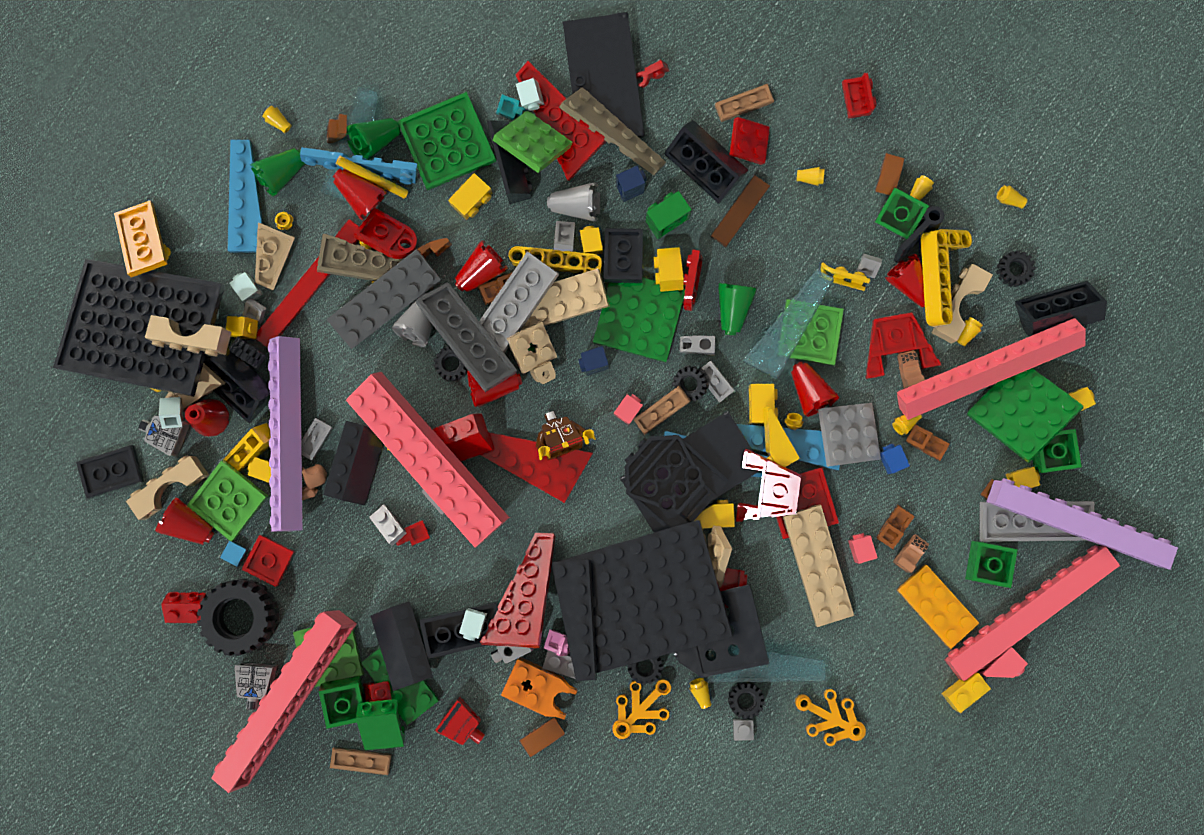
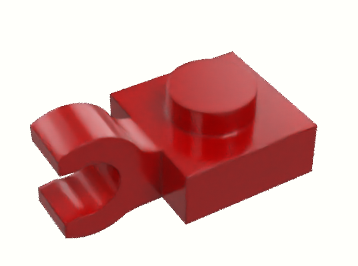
[636,60,670,88]
[396,520,431,546]

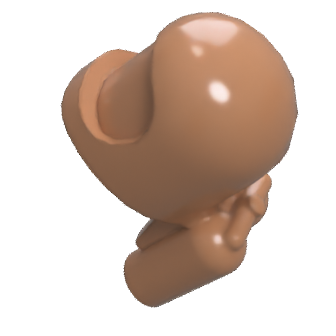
[302,464,327,501]

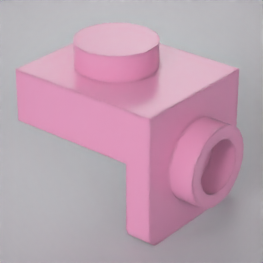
[544,630,570,656]

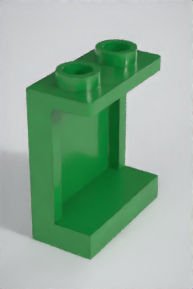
[356,699,406,750]

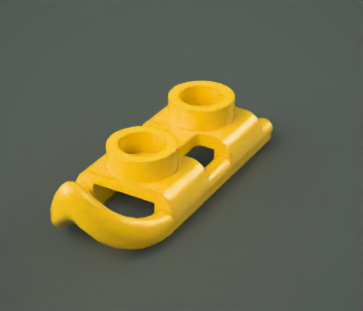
[821,262,870,291]

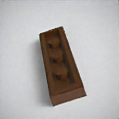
[711,175,770,247]

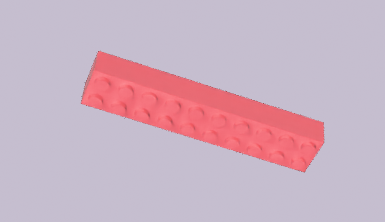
[346,372,510,547]
[211,610,357,793]

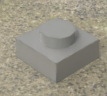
[857,254,882,278]
[243,298,266,325]
[733,719,754,741]

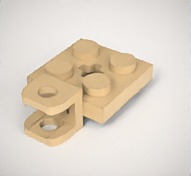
[506,322,557,384]
[708,526,732,587]

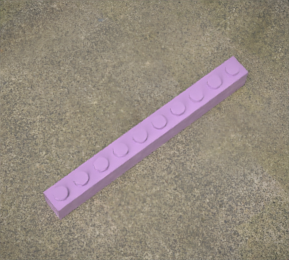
[268,336,303,532]
[987,478,1178,570]

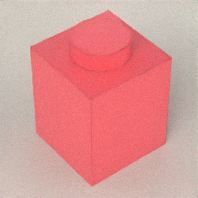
[614,394,643,425]
[848,533,877,564]

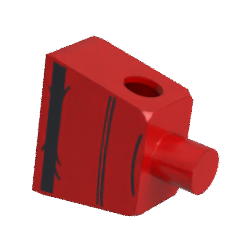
[435,697,485,745]

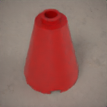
[333,168,387,221]
[455,240,508,292]
[885,254,925,308]
[791,362,839,417]
[467,371,522,407]
[185,399,229,437]
[155,497,214,545]

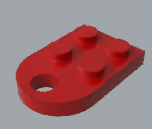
[354,208,417,259]
[683,250,703,311]

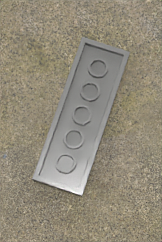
[479,251,559,353]
[980,501,1094,542]

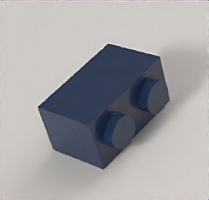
[616,166,647,202]
[578,346,609,376]

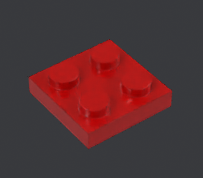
[729,117,770,165]
[241,535,295,587]

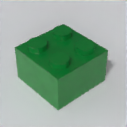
[875,188,929,239]
[645,191,692,240]
[1033,429,1082,473]
[965,541,1018,588]
[319,675,365,729]

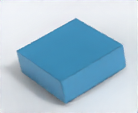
[220,541,248,567]

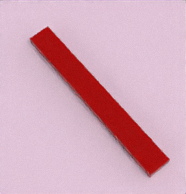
[256,219,359,348]

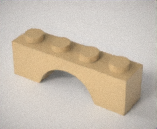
[931,264,993,344]
[145,315,231,356]
[126,455,209,520]

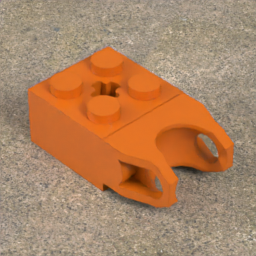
[501,657,578,719]

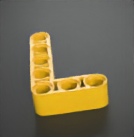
[921,229,972,326]
[509,246,602,273]

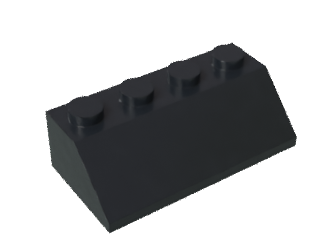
[487,120,533,204]
[664,120,749,203]
[1015,281,1107,337]
[204,347,270,423]
[323,421,384,506]
[370,601,433,691]
[420,601,499,659]

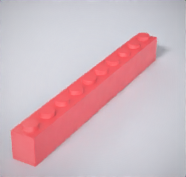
[897,318,1086,420]
[944,545,1120,681]

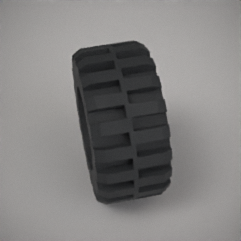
[197,579,279,656]

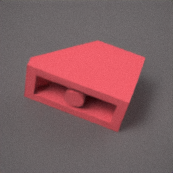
[978,647,1028,678]

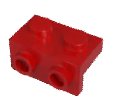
[842,73,876,119]
[161,592,206,623]

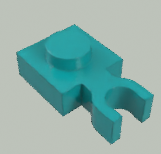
[496,94,530,120]

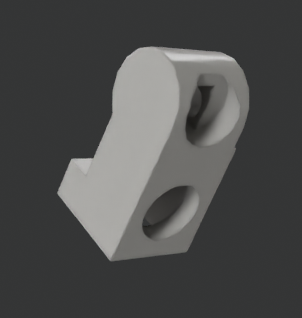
[680,336,715,356]

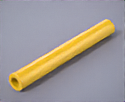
[336,156,408,199]

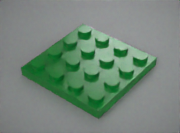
[398,92,497,191]
[593,277,685,363]
[967,368,1084,463]

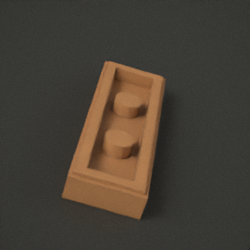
[715,84,774,122]
[633,386,691,435]
[330,747,392,775]

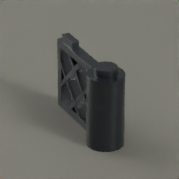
[893,206,945,264]

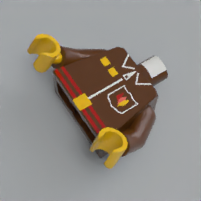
[536,411,596,460]

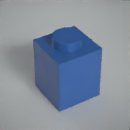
[880,443,910,474]

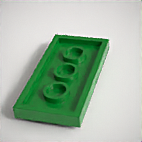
[361,648,439,725]

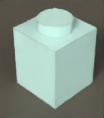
[516,78,544,111]
[229,272,263,303]
[159,397,183,429]
[459,608,487,641]

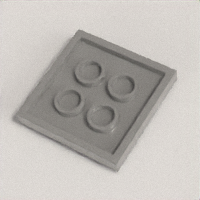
[818,403,881,467]

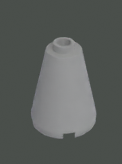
[547,183,601,221]
[392,292,433,347]

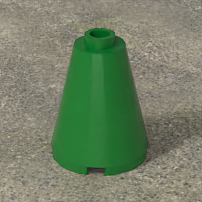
[346,118,400,160]
[250,148,305,197]
[718,283,757,336]

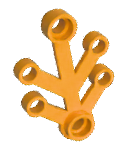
[613,678,671,739]
[795,689,866,746]

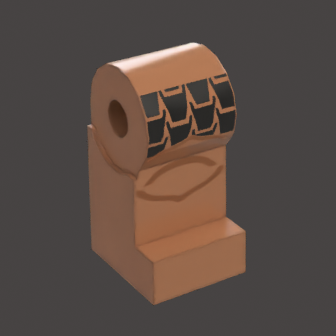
[897,350,925,389]
[893,534,929,573]

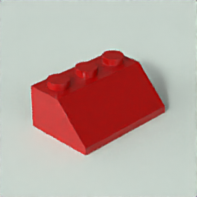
[432,413,494,462]

